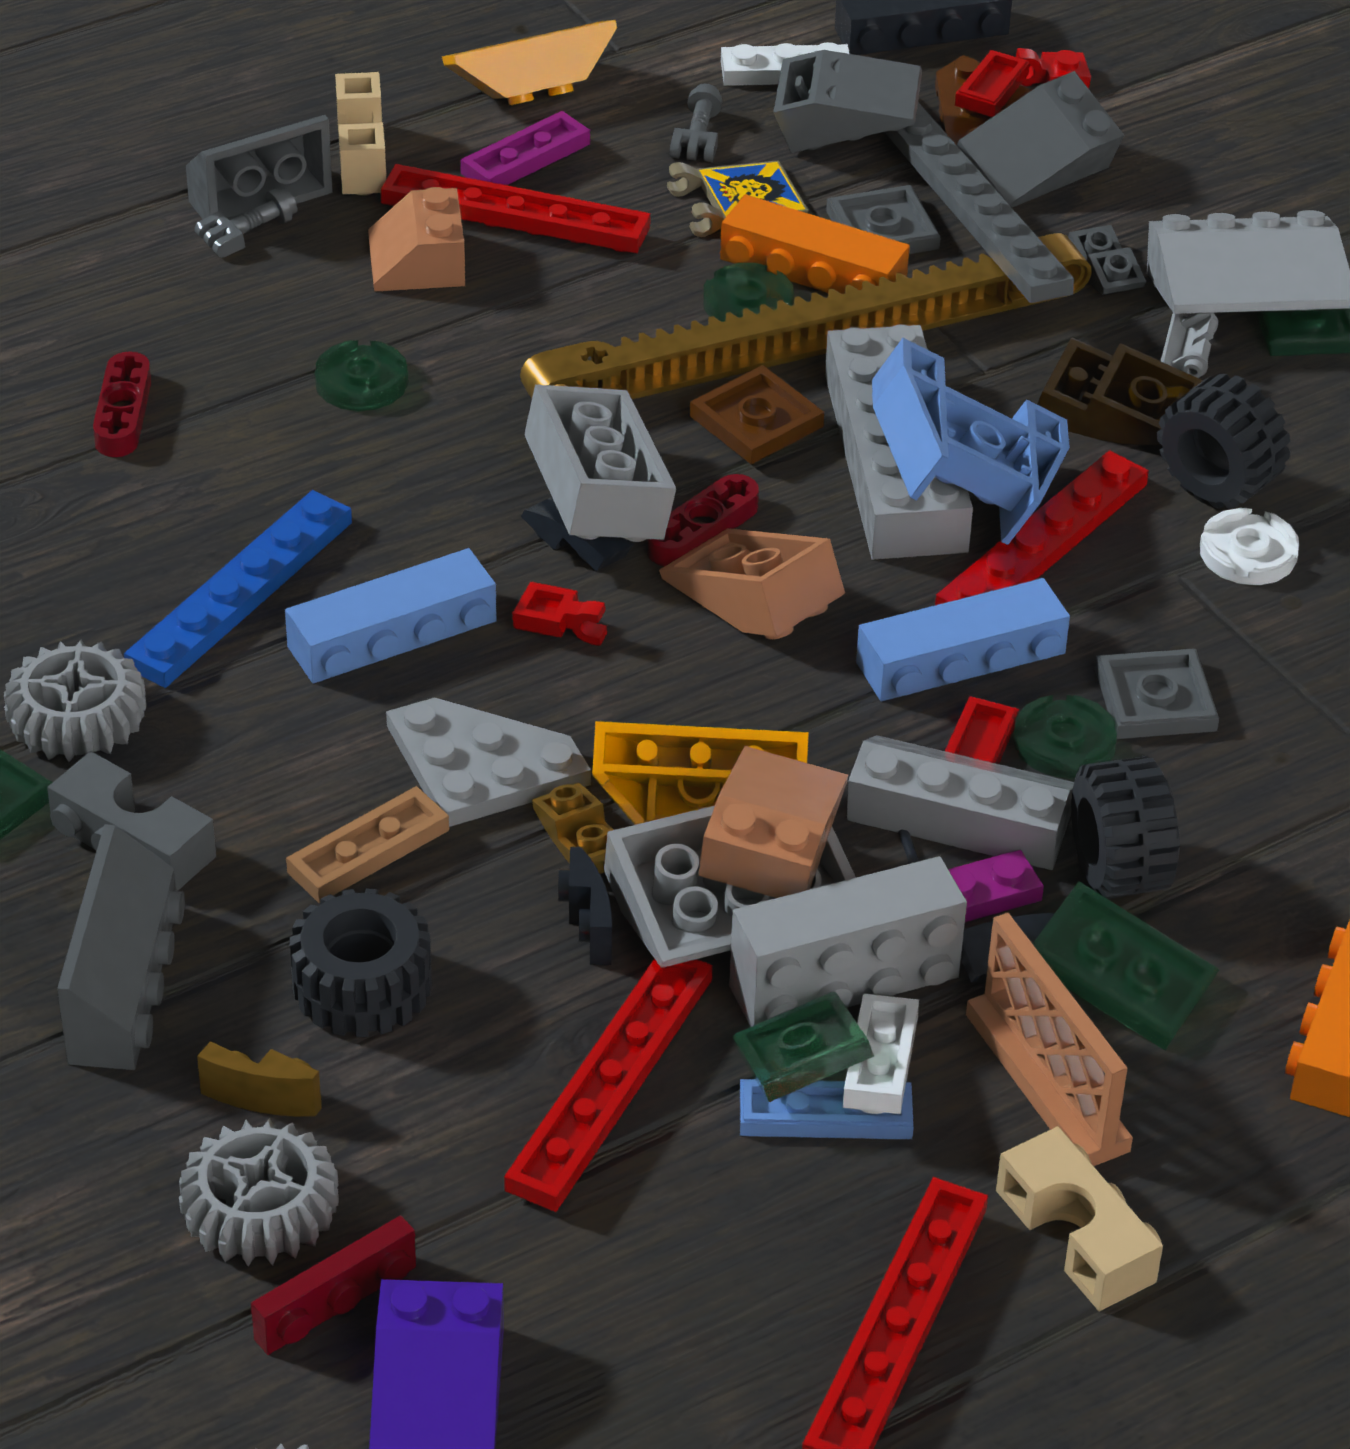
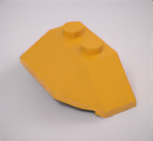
[442,20,617,105]
[592,721,809,825]

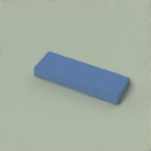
[740,1079,913,1139]

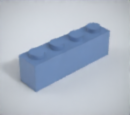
[285,548,496,684]
[856,578,1070,702]

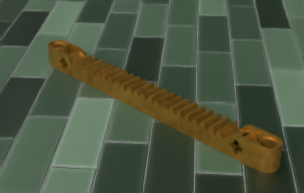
[520,233,1092,399]

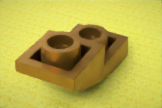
[532,783,614,874]
[197,1041,322,1117]

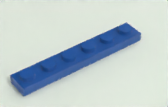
[124,490,352,688]

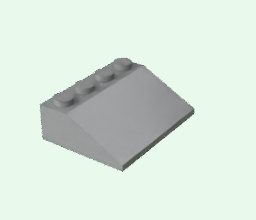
[1147,210,1350,314]
[604,806,856,968]

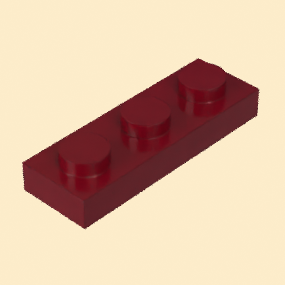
[251,1215,416,1355]

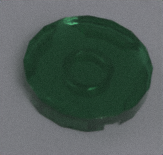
[703,263,794,322]
[314,340,409,411]
[1013,695,1117,779]

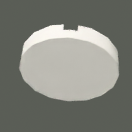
[1200,508,1299,585]

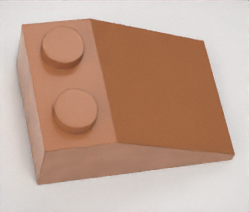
[659,528,845,639]
[699,746,848,898]

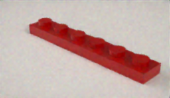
[381,164,651,253]
[935,450,1149,605]
[504,958,713,1212]
[802,1177,988,1449]

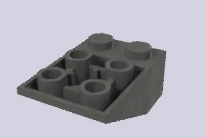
[773,50,922,153]

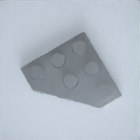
[386,698,591,827]

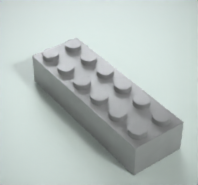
[825,325,973,560]

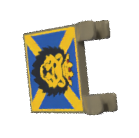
[667,160,808,237]

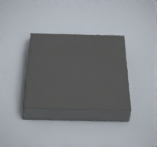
[826,185,940,254]
[1095,649,1219,739]

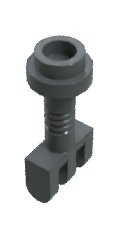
[669,84,723,163]
[195,188,298,258]

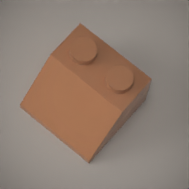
[368,187,465,291]

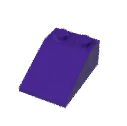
[369,1279,504,1449]

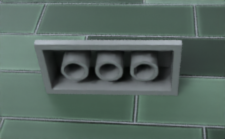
[847,735,1074,870]

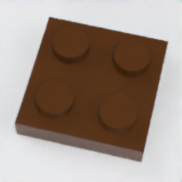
[690,365,825,464]

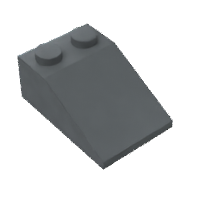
[957,71,1124,208]

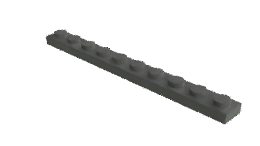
[884,102,1074,303]

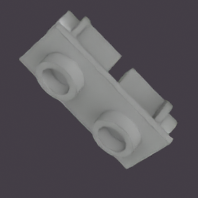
[1161,313,1218,378]

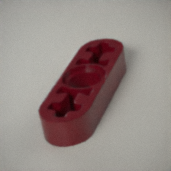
[93,351,151,457]
[647,474,759,567]

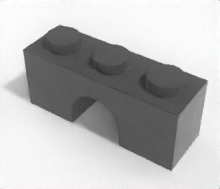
[47,751,216,891]

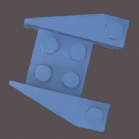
[872,338,1070,545]

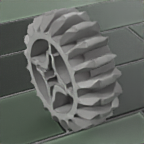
[4,639,146,762]
[179,1118,339,1267]

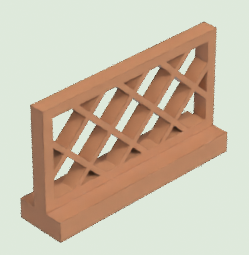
[966,912,1133,1166]

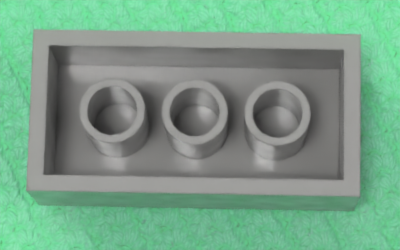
[524,384,676,542]
[729,856,967,1032]

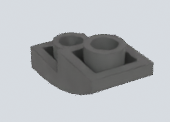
[1068,225,1146,295]

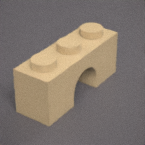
[335,72,386,196]
[996,1126,1163,1312]

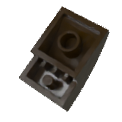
[1037,337,1203,445]

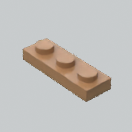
[286,786,449,903]

